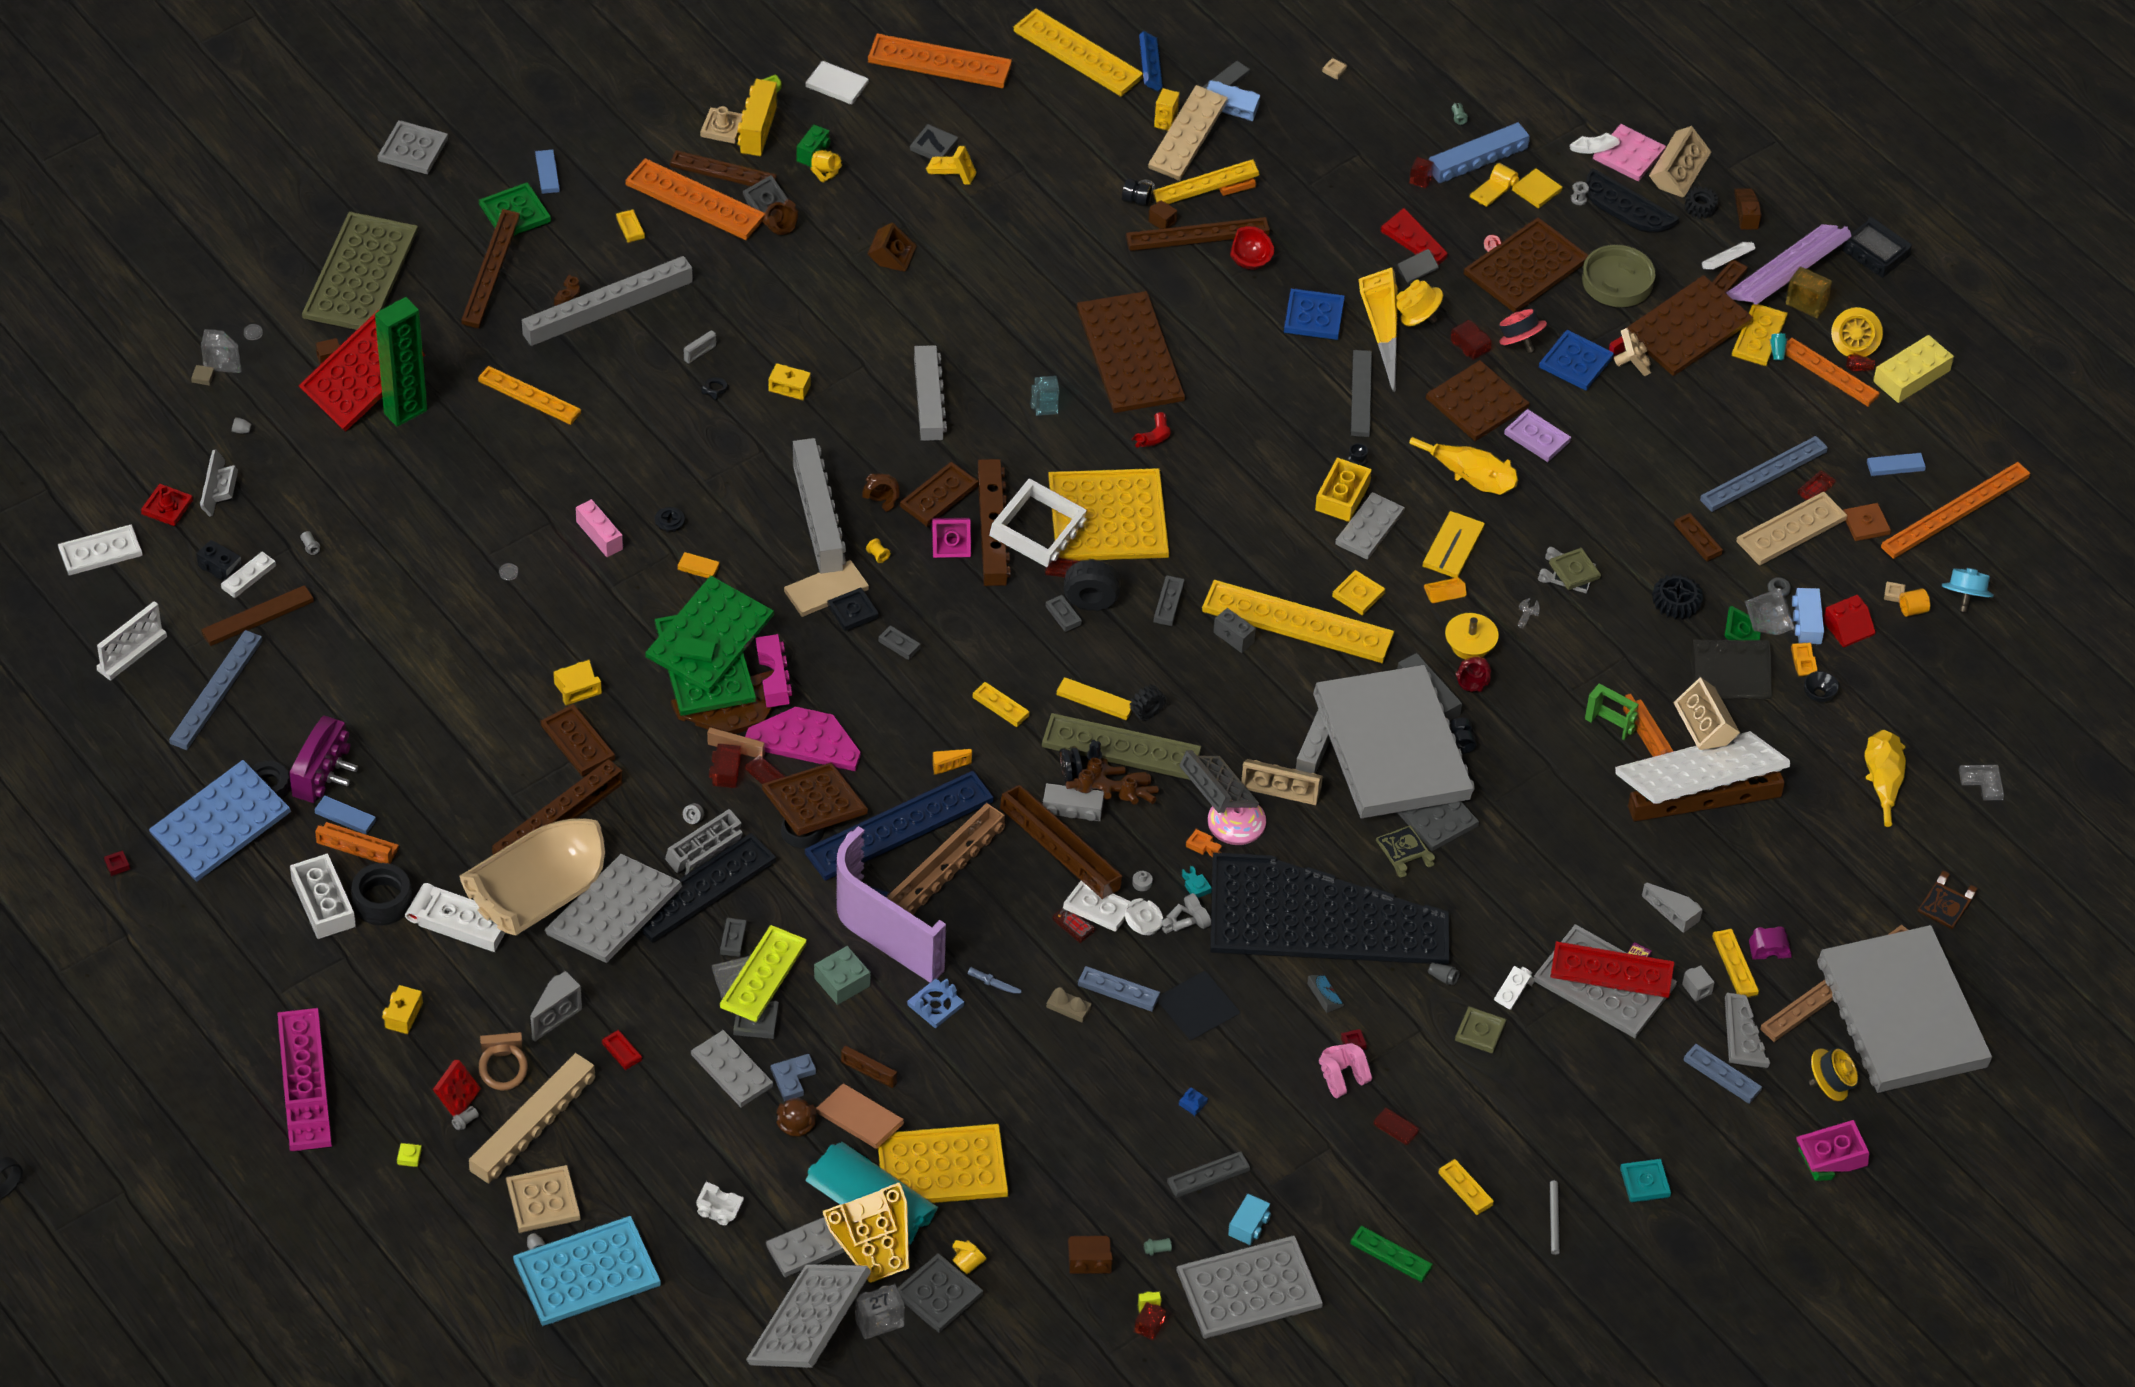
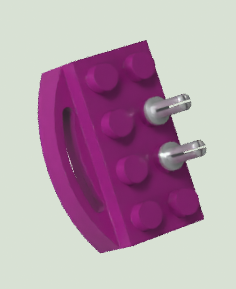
[290,715,358,803]

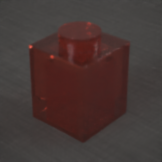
[1409,157,1434,188]
[1135,1302,1165,1340]

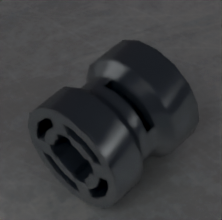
[1348,443,1368,467]

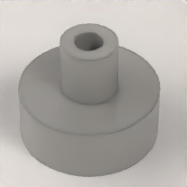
[683,803,704,824]
[1132,871,1152,891]

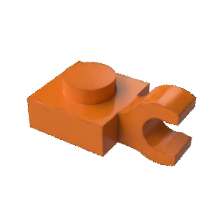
[1186,829,1222,857]

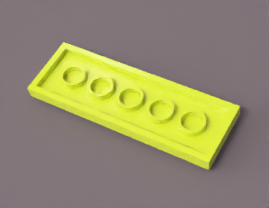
[720,925,807,1022]

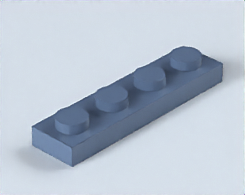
[1078,966,1160,1011]
[1683,1044,1762,1104]

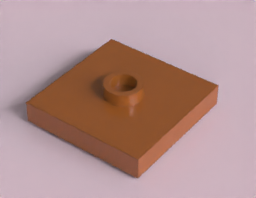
[1843,503,1891,541]

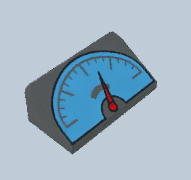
[1307,975,1344,1013]

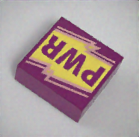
[1627,942,1652,957]

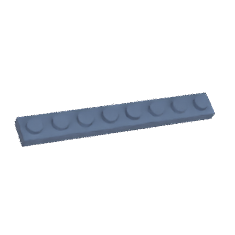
[1700,436,1828,512]
[169,630,262,750]

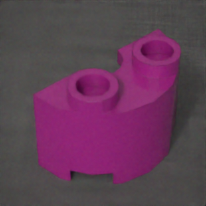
[1749,927,1792,959]

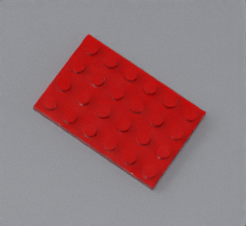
[299,310,426,432]

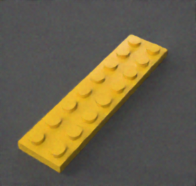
[1014,9,1143,96]

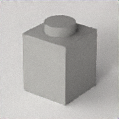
[1682,965,1714,1002]

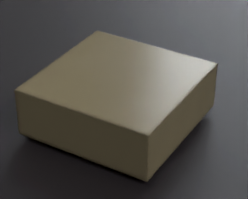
[191,365,215,386]

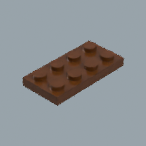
[900,462,978,526]
[540,704,615,776]

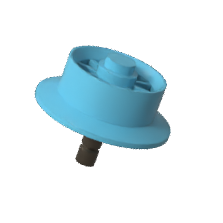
[1942,568,1994,612]

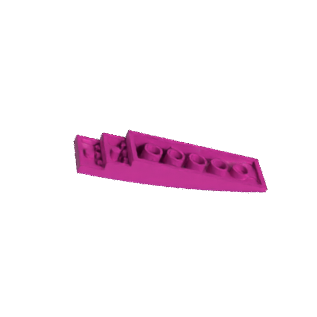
[278,1008,332,1151]

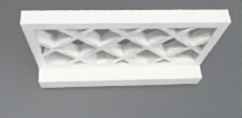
[97,601,167,681]

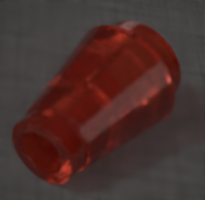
[1846,353,1875,371]

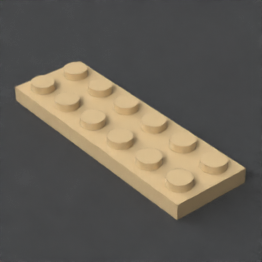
[1148,85,1228,181]
[1736,492,1847,566]

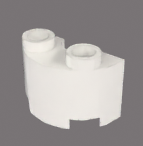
[697,1182,744,1225]

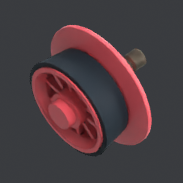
[1498,309,1547,353]

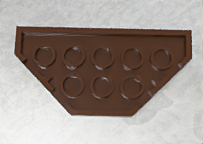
[671,670,775,734]

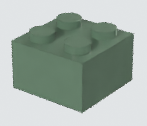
[814,946,870,1005]

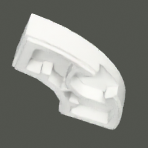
[1570,133,1620,153]

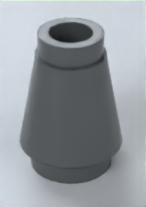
[1428,963,1459,985]

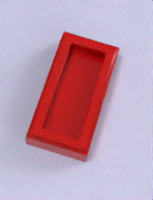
[602,1030,642,1070]

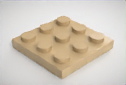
[506,1165,580,1233]

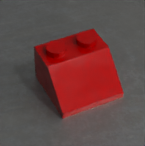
[1823,594,1876,648]

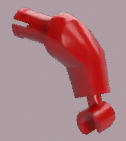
[1132,412,1171,448]

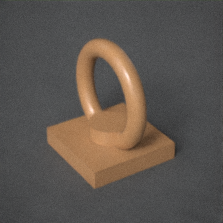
[479,1032,528,1090]

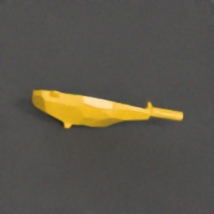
[1409,437,1518,495]
[1865,730,1906,827]

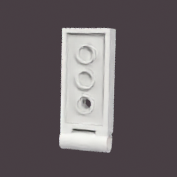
[405,883,506,952]

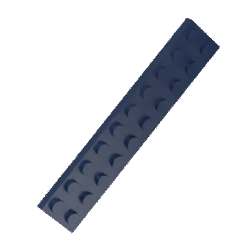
[805,771,993,881]

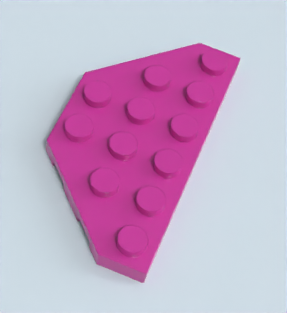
[745,707,860,771]

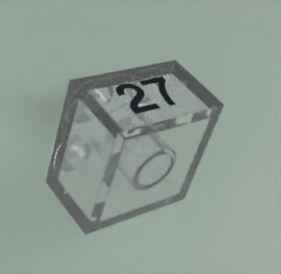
[856,1284,904,1339]

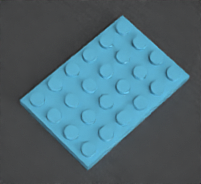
[513,1216,661,1326]

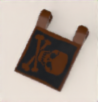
[1918,871,1977,929]

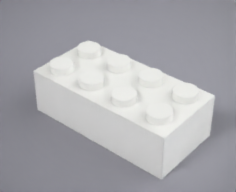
[290,854,356,939]

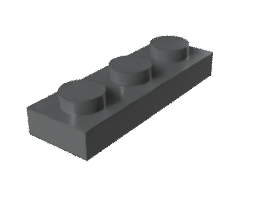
[1154,576,1184,626]

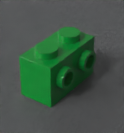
[797,124,831,167]

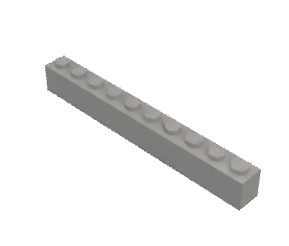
[522,256,692,346]

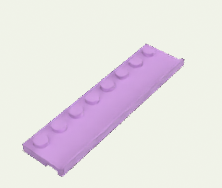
[1727,224,1851,305]

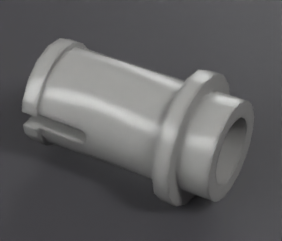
[300,531,320,555]
[452,1106,478,1130]

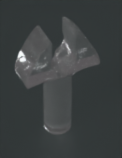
[1518,598,1539,628]

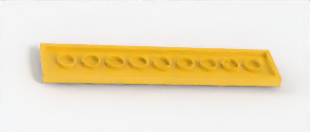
[1202,580,1394,663]

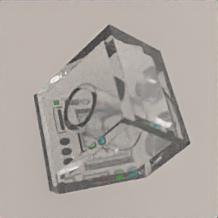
[201,329,241,373]
[1745,588,1795,635]

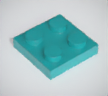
[1620,1159,1671,1202]

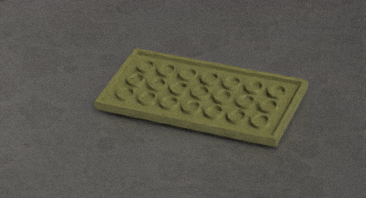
[302,212,418,330]

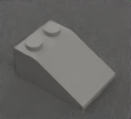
[531,971,582,1041]

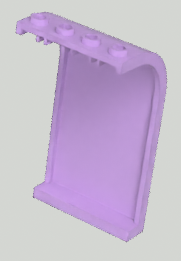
[837,826,946,983]

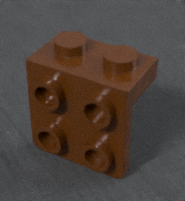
[1068,1236,1112,1274]

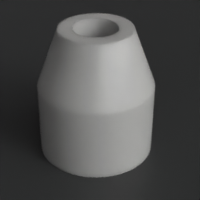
[232,417,251,434]
[527,1234,545,1250]

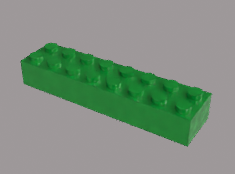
[375,297,427,427]

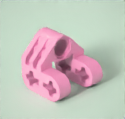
[1319,1043,1372,1098]

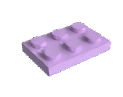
[1504,409,1571,462]

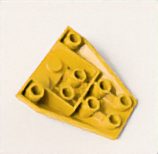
[823,1183,909,1283]

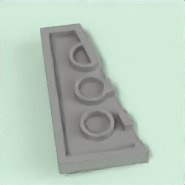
[1725,993,1770,1068]

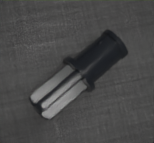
[1087,740,1102,762]

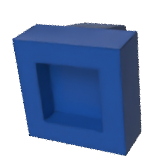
[1179,1088,1208,1115]

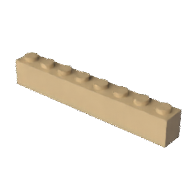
[469,1053,595,1184]

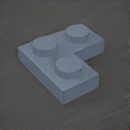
[771,1054,816,1101]

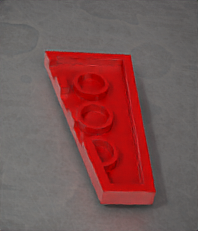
[1381,208,1448,265]

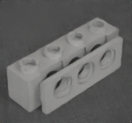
[665,809,742,875]

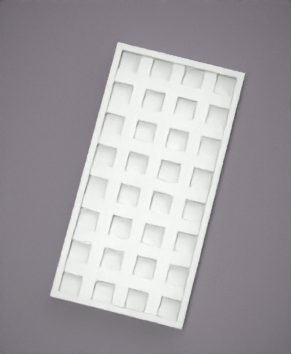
[1615,731,1790,804]

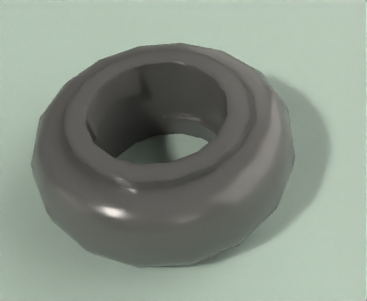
[1768,578,1791,598]

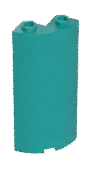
[805,1142,938,1245]

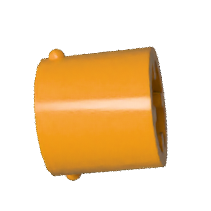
[1899,588,1930,617]

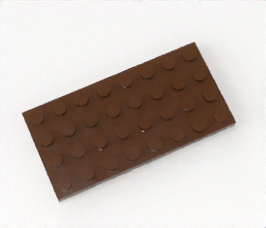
[1077,291,1185,413]

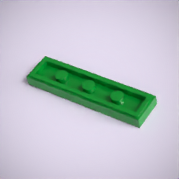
[1350,1226,1433,1282]

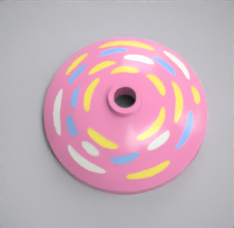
[1208,797,1266,845]

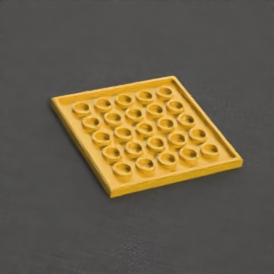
[1048,468,1169,561]

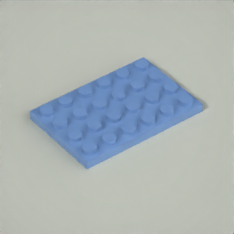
[149,760,291,882]

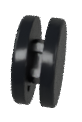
[1059,746,1083,783]

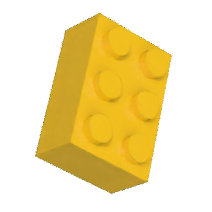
[1315,458,1372,522]

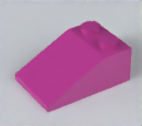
[1796,1120,1869,1172]

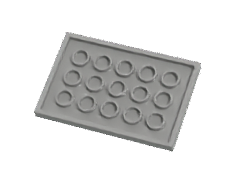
[545,854,682,963]
[1534,924,1677,1038]
[1177,1236,1323,1339]
[746,1265,871,1368]

